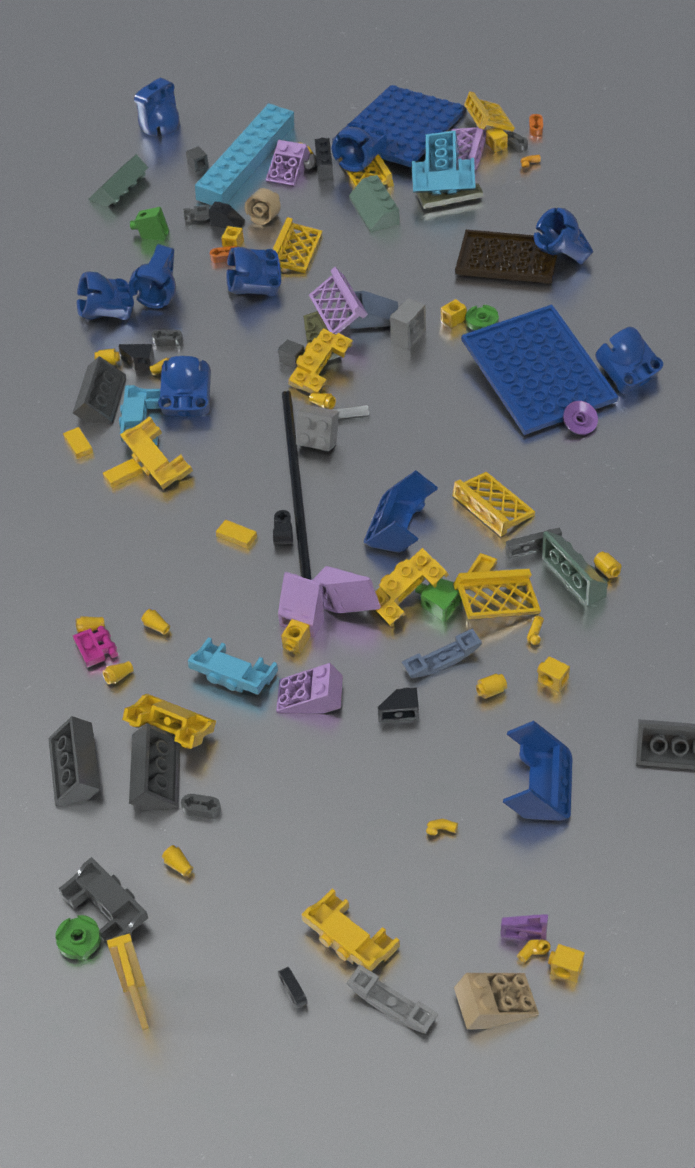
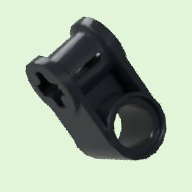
[273,510,293,545]

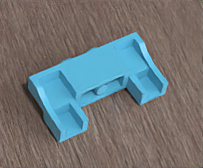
[412,158,475,196]
[119,385,160,445]
[187,637,278,695]

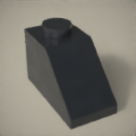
[209,201,245,228]
[118,344,154,370]
[378,687,419,722]

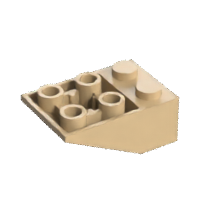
[454,973,539,1029]

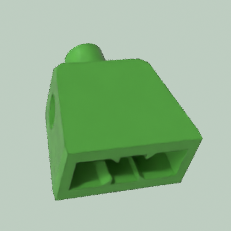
[130,207,170,241]
[415,578,462,622]

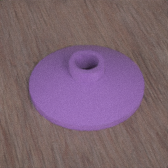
[563,401,598,435]

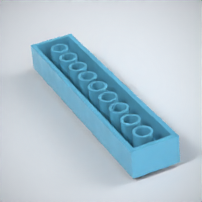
[195,103,294,205]

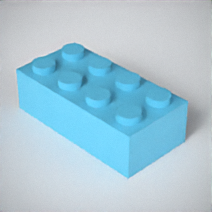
[426,130,459,172]

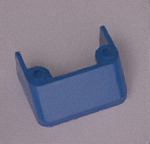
[364,470,438,553]
[503,721,573,821]

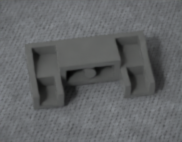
[59,857,148,942]

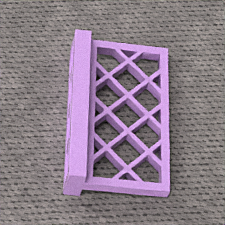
[451,127,487,170]
[309,267,368,335]

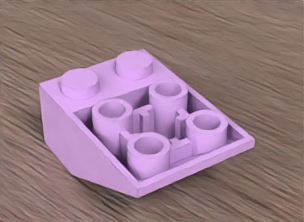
[266,140,310,186]
[313,566,381,613]
[278,572,324,638]
[276,663,343,714]

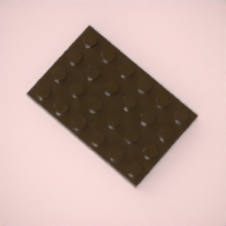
[455,229,558,283]

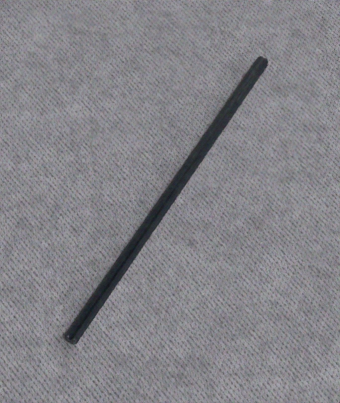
[282,390,312,580]

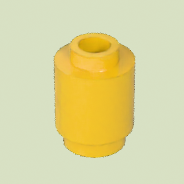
[94,348,120,366]
[594,551,622,579]
[475,673,507,699]

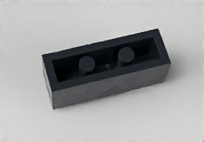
[315,138,334,181]

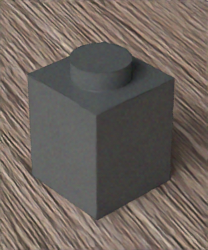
[186,146,209,172]
[278,339,305,368]

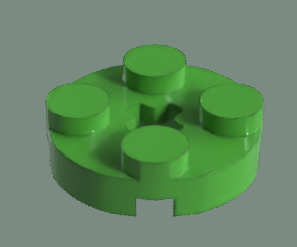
[466,305,499,331]
[55,915,102,961]

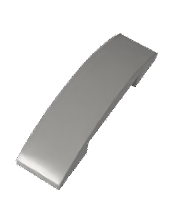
[347,964,438,1034]

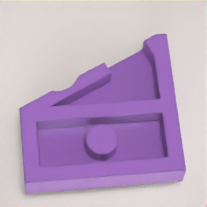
[500,914,548,941]

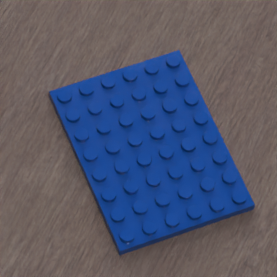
[332,85,467,167]
[461,304,618,435]

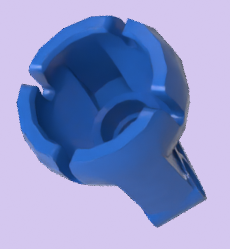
[134,78,179,136]
[331,122,387,172]
[534,208,594,264]
[129,244,176,309]
[226,247,281,297]
[77,271,134,320]
[595,327,663,394]
[158,356,211,417]

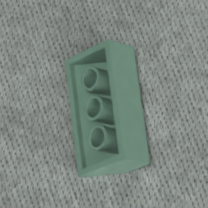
[88,154,148,207]
[349,175,400,232]
[542,531,608,606]

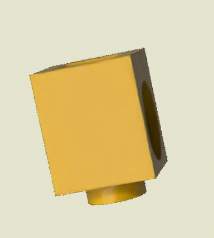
[486,127,508,152]
[221,226,244,247]
[441,299,467,328]
[281,619,311,654]
[537,656,570,692]
[548,944,585,983]

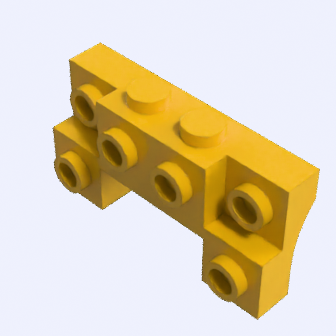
[288,328,353,394]
[120,416,193,490]
[375,548,449,628]
[122,693,216,749]
[301,888,400,972]

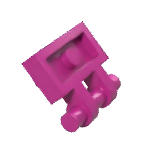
[73,626,118,667]

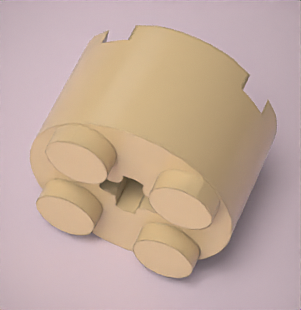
[245,188,281,225]

